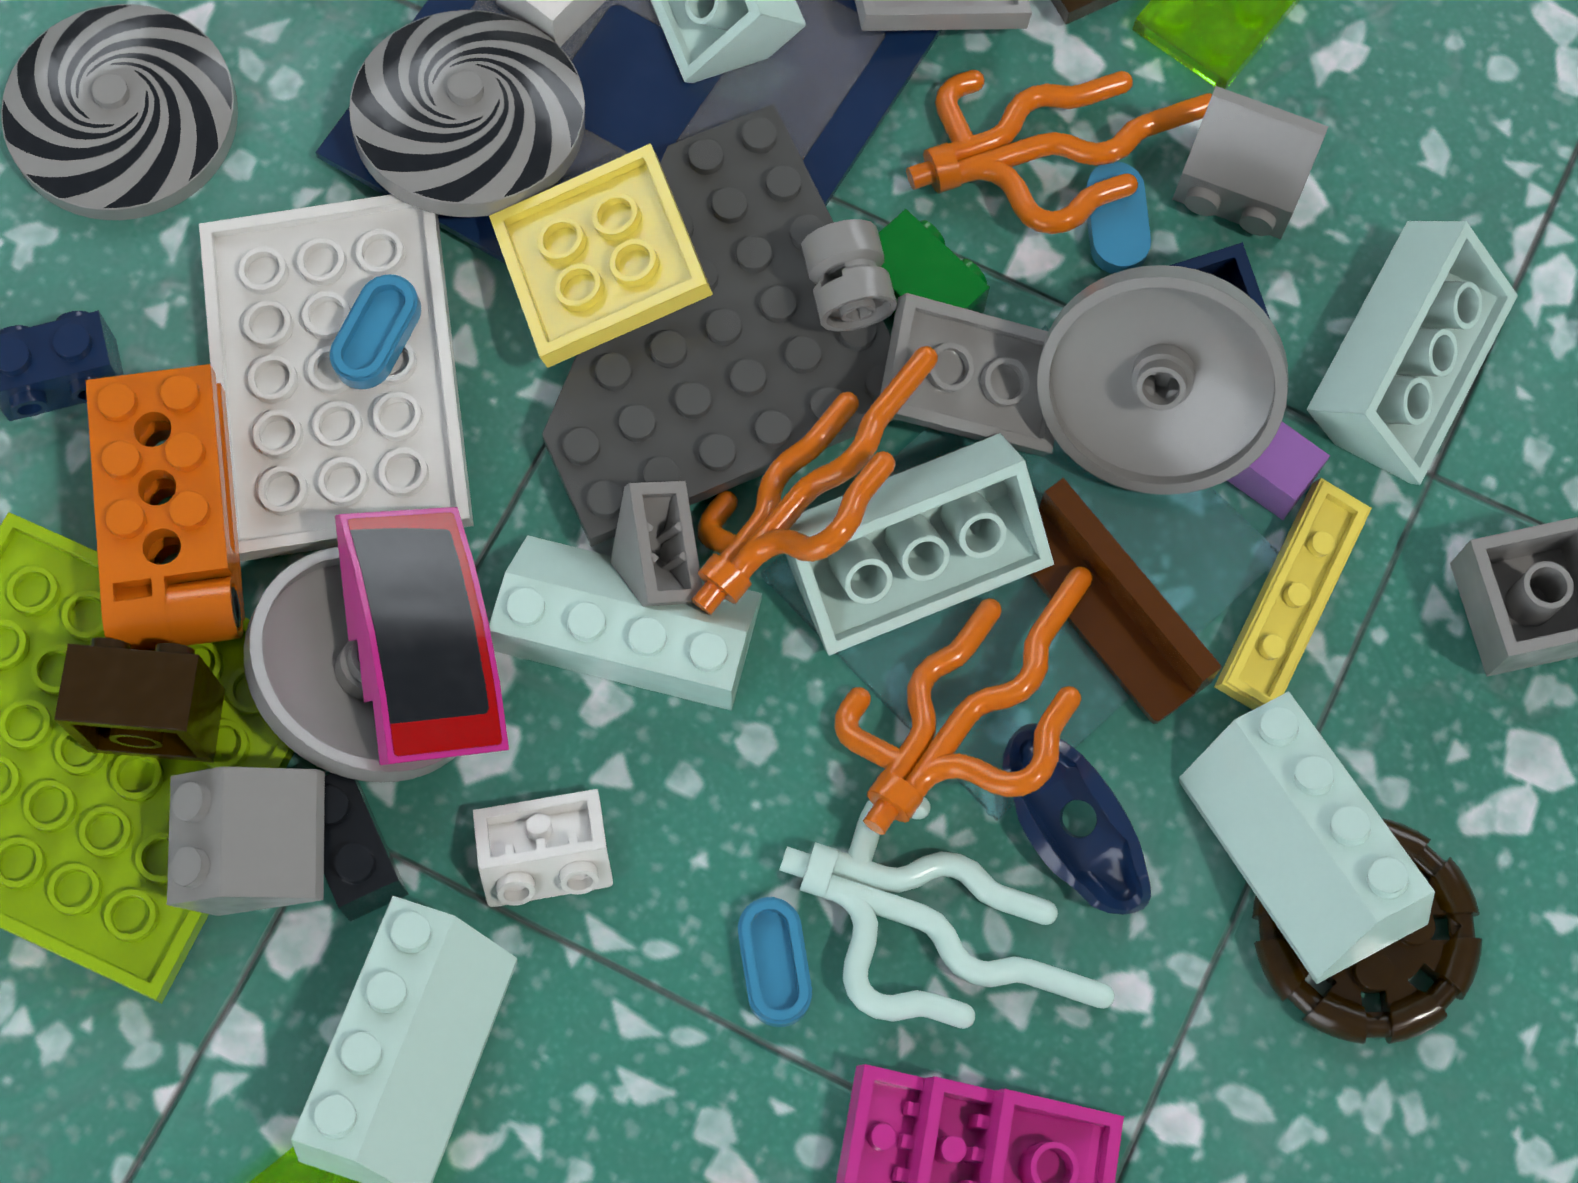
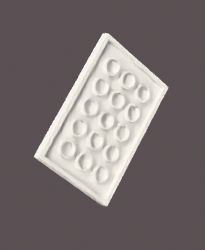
[199,194,474,562]

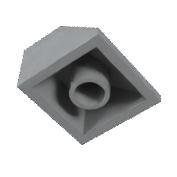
[1172,86,1329,239]
[167,766,325,916]

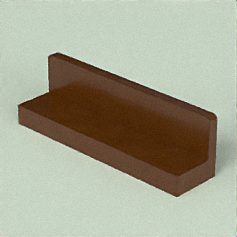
[1030,477,1222,724]

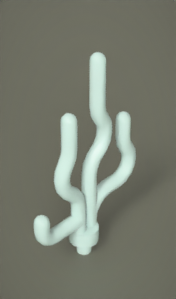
[779,797,1115,1029]

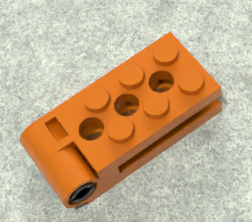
[86,364,245,651]

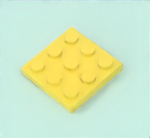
[489,143,713,368]

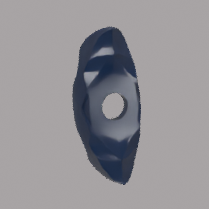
[1002,723,1151,915]

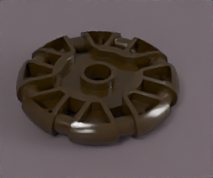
[1252,818,1482,1044]

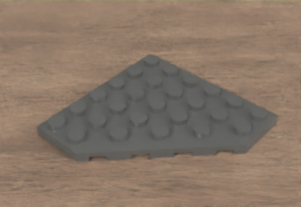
[542,104,895,547]

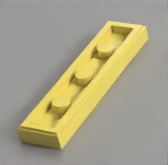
[1214,478,1372,710]

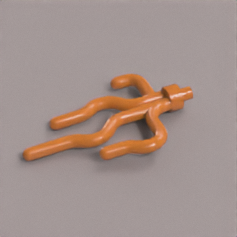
[906,70,1212,234]
[691,346,938,615]
[835,566,1092,835]

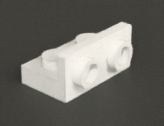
[473,789,613,907]

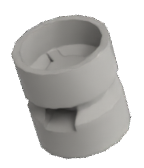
[801,219,897,332]

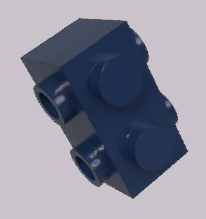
[0,310,124,421]

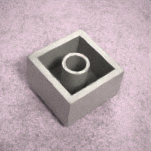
[1450,517,1578,677]

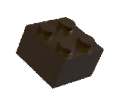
[54,637,225,763]

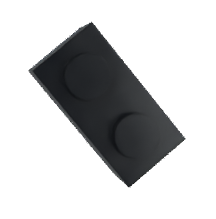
[324,773,409,921]

